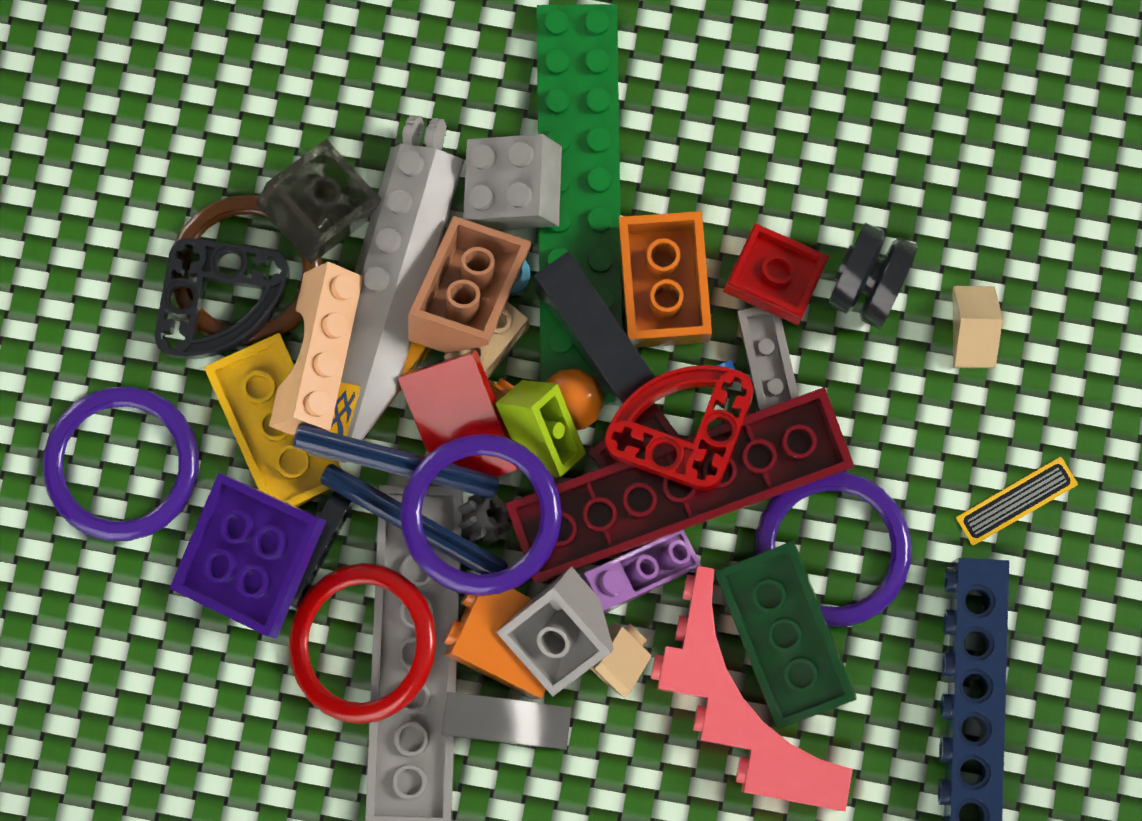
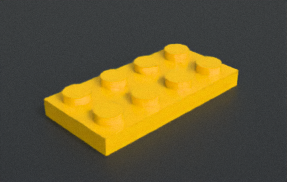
[204,333,342,507]

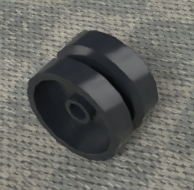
[827,222,918,329]

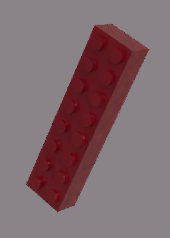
[505,387,855,584]

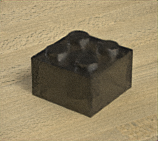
[256,139,382,264]

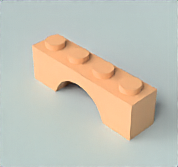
[269,262,363,435]

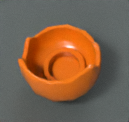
[546,368,606,430]

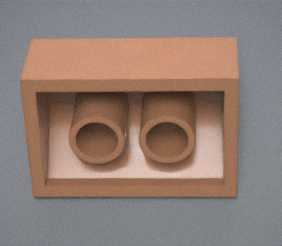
[408,216,531,353]

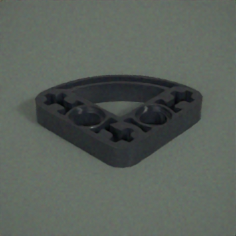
[155,238,290,359]

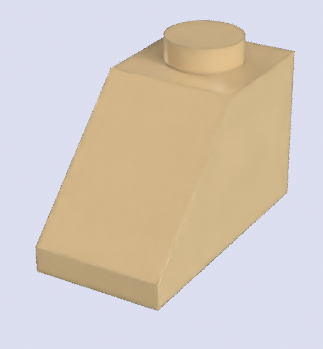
[590,622,652,698]

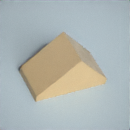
[953,286,1003,369]

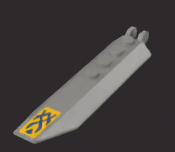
[308,115,464,463]

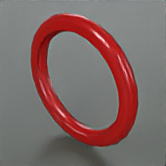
[288,563,436,724]

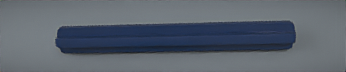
[293,425,499,498]
[320,464,508,574]

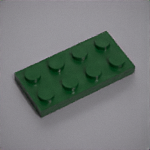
[714,540,857,730]

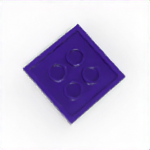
[169,473,326,639]

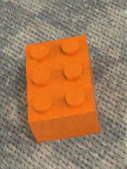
[618,211,712,348]

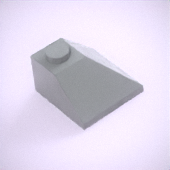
[496,566,614,696]

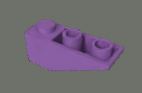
[580,530,701,614]

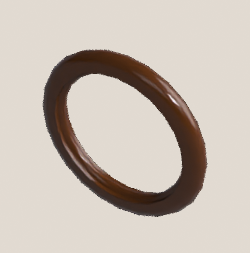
[172,195,322,346]

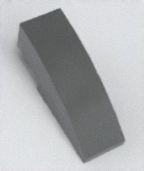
[441,692,571,750]

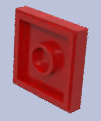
[723,223,829,325]

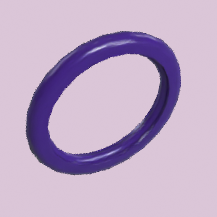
[43,386,199,541]
[400,434,562,596]
[754,471,912,628]

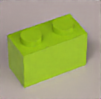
[496,380,586,477]

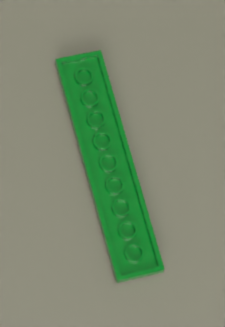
[537,4,622,405]

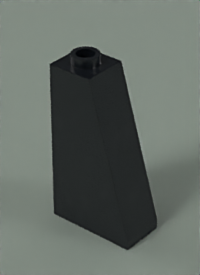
[534,251,656,407]

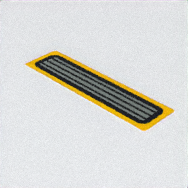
[956,457,1078,545]

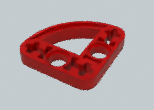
[605,365,754,491]

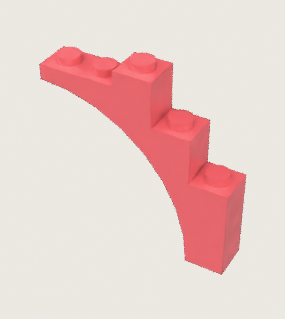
[651,566,853,812]

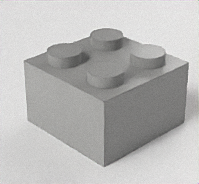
[463,134,562,230]

